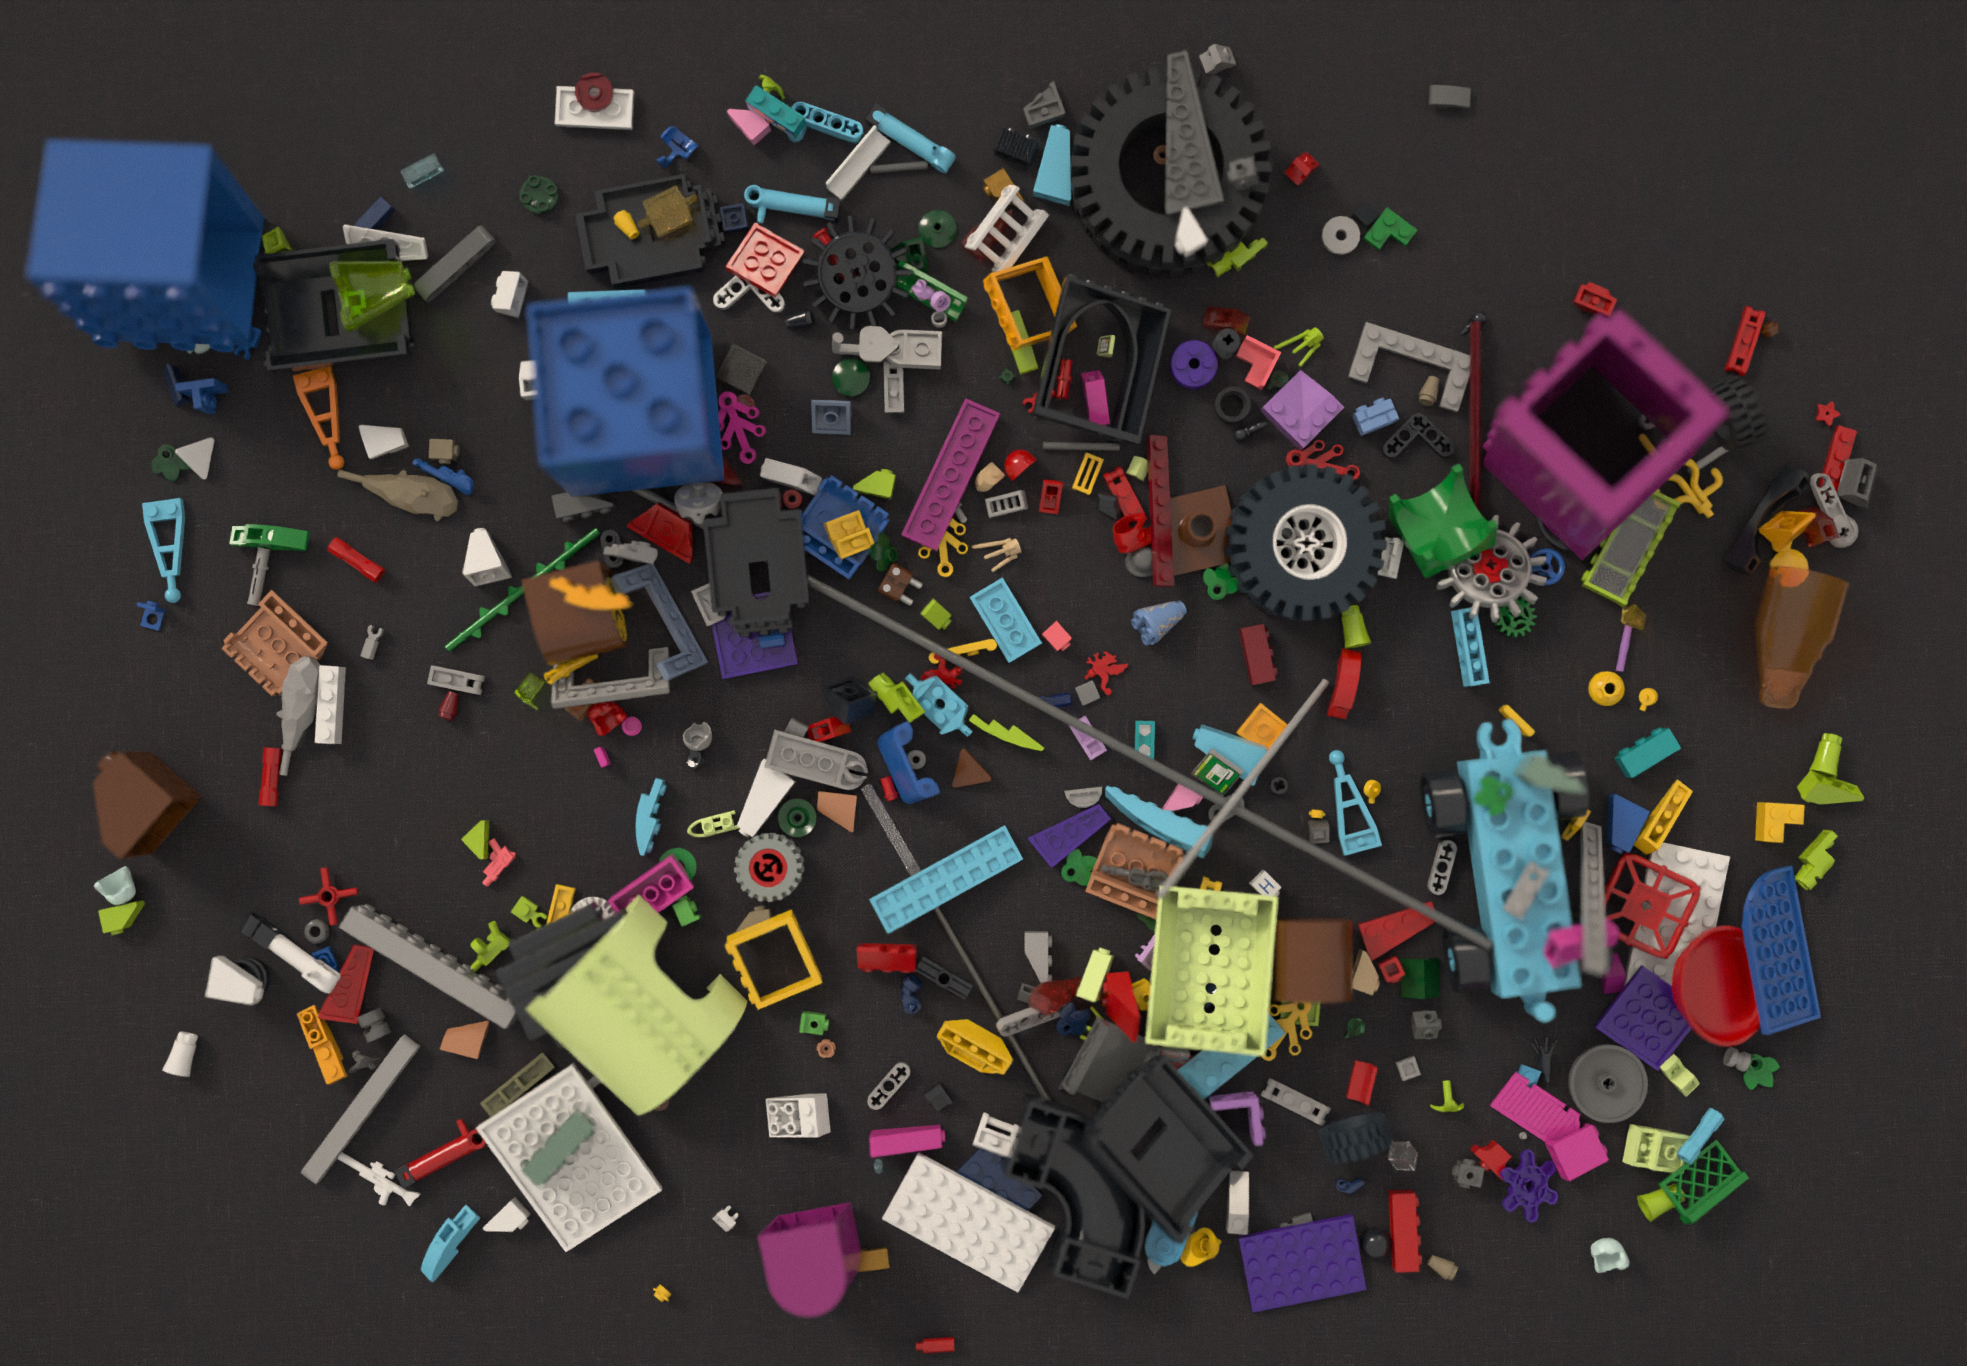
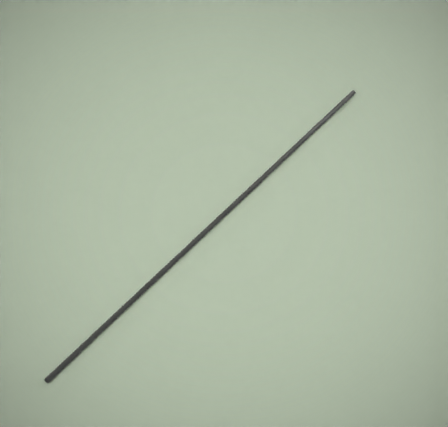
[631,489,1493,950]

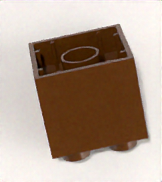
[93,751,202,859]

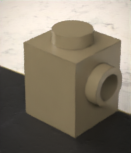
[429,439,460,464]

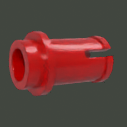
[880,776,899,802]

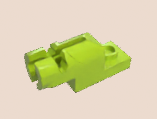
[1206,238,1268,277]
[868,672,925,723]
[1795,830,1837,891]

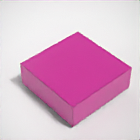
[594,747,611,767]

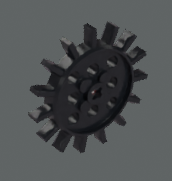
[803,216,913,329]

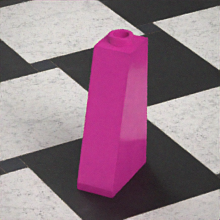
[1543,918,1619,969]
[870,1125,945,1157]

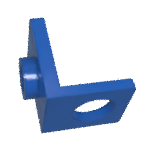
[137,600,166,631]

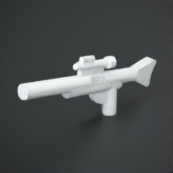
[338,1152,421,1206]

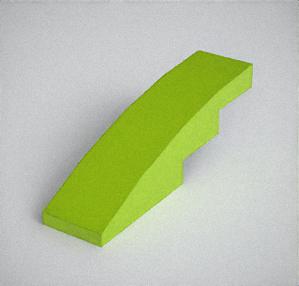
[969,714,1044,751]

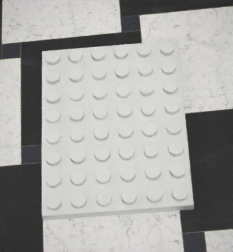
[476,1063,662,1252]

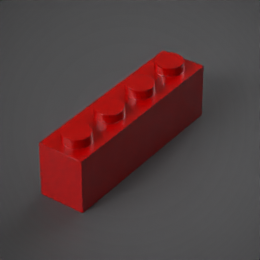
[1388,1189,1422,1273]

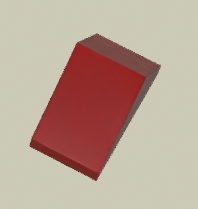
[1039,479,1063,514]

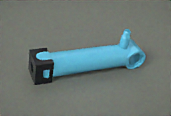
[866,103,956,174]
[744,185,841,223]

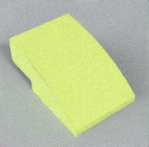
[1622,1124,1690,1174]

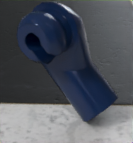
[1336,1177,1365,1194]

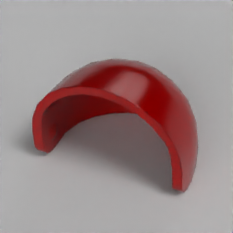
[1004,450,1038,482]

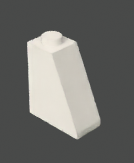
[760,458,822,495]
[206,956,263,1005]

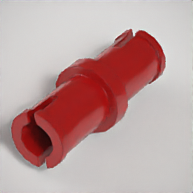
[1056,359,1072,400]

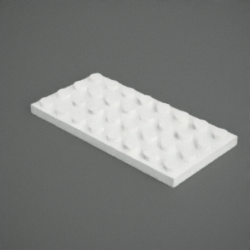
[1624,843,1730,986]
[882,1152,1055,1292]

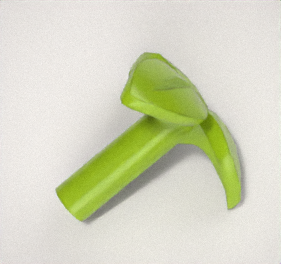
[759,75,784,100]
[1430,1080,1464,1112]

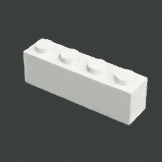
[315,666,346,744]

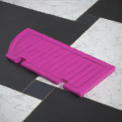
[1490,1072,1580,1142]

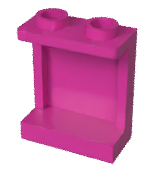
[1545,1123,1609,1181]

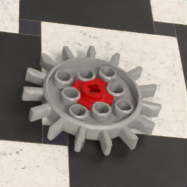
[1436,515,1547,622]

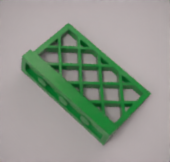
[1658,1139,1749,1224]

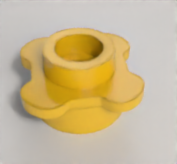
[653,1285,671,1302]

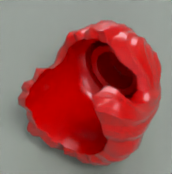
[588,701,627,736]

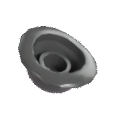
[1125,543,1153,577]

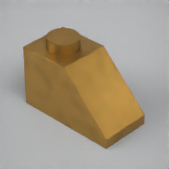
[983,168,1024,206]

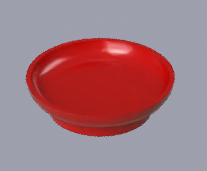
[1672,926,1761,1046]

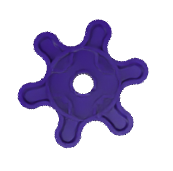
[1500,1149,1558,1223]

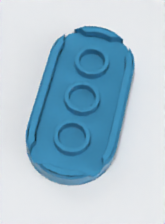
[1144,1212,1198,1266]

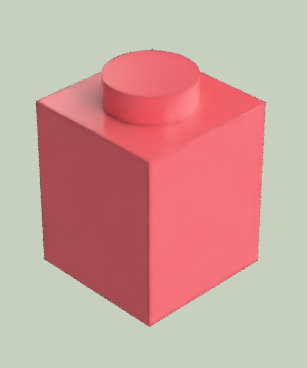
[1042,621,1072,652]

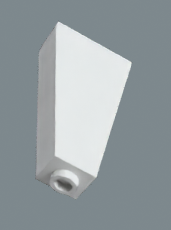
[737,758,796,837]

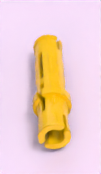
[544,654,598,684]

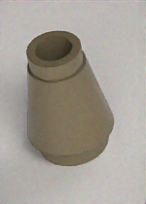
[1418,376,1439,406]
[1427,1255,1458,1280]

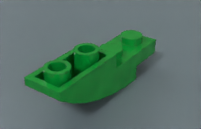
[229,524,310,551]

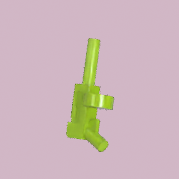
[470,921,510,973]

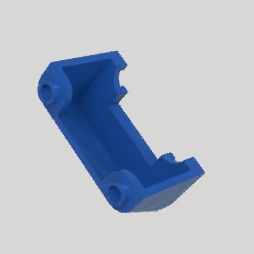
[877,721,941,804]

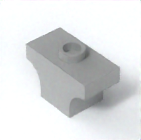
[1199,44,1237,75]

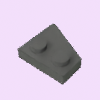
[1023,82,1066,129]

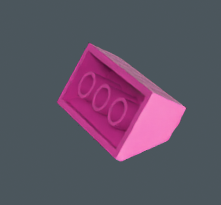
[608,853,694,913]

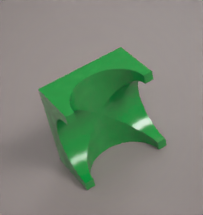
[1389,464,1498,579]

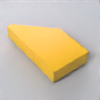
[1561,810,1591,841]

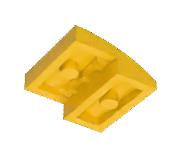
[823,510,874,559]

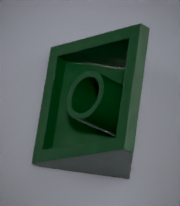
[1400,958,1440,999]

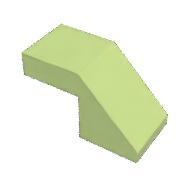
[1660,1054,1700,1097]

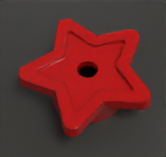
[1815,402,1840,426]

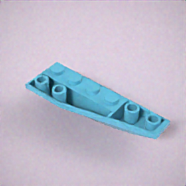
[1105,786,1213,858]

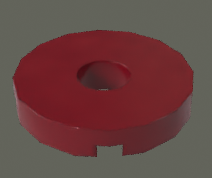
[575,73,614,112]

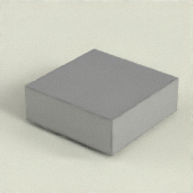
[1395,1056,1421,1081]

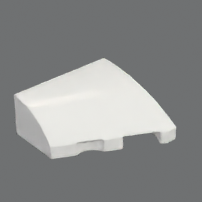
[359,425,409,459]

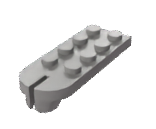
[764,730,868,790]

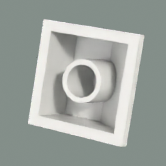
[491,271,528,318]

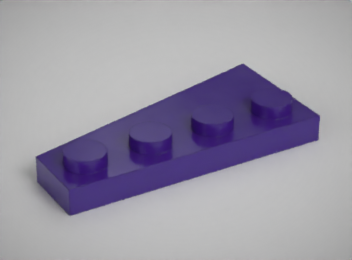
[1028,804,1111,868]

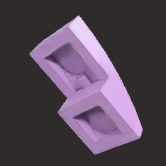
[1069,716,1107,760]

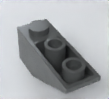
[552,492,616,522]

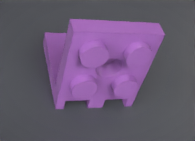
[1207,1091,1266,1145]

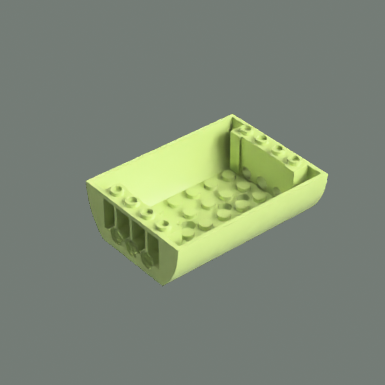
[1146,886,1278,1056]

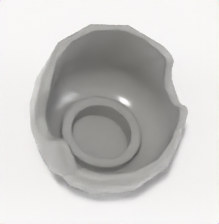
[683,722,712,751]

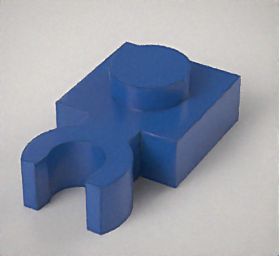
[234,326,264,360]

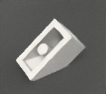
[1175,207,1207,258]
[483,1197,531,1231]

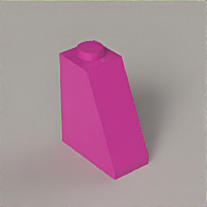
[1081,370,1110,426]

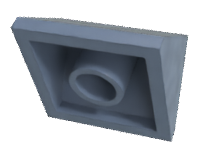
[811,400,852,435]

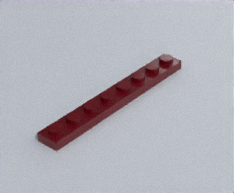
[1147,435,1174,587]

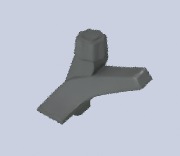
[349,1050,382,1073]

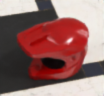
[1113,513,1151,554]

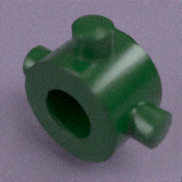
[999,368,1016,385]

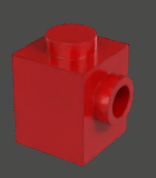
[1377,955,1405,984]

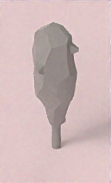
[277,656,321,776]

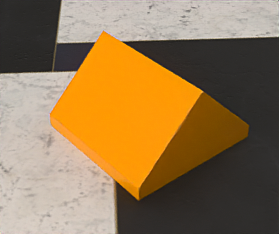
[1759,511,1816,550]

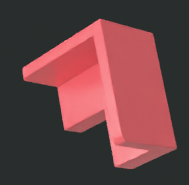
[1236,335,1281,390]

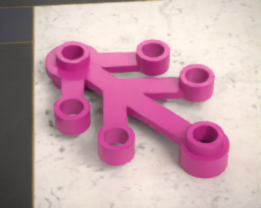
[718,392,766,464]

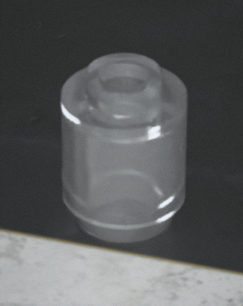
[1161,1045,1190,1064]

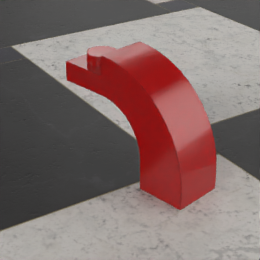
[1327,648,1361,719]

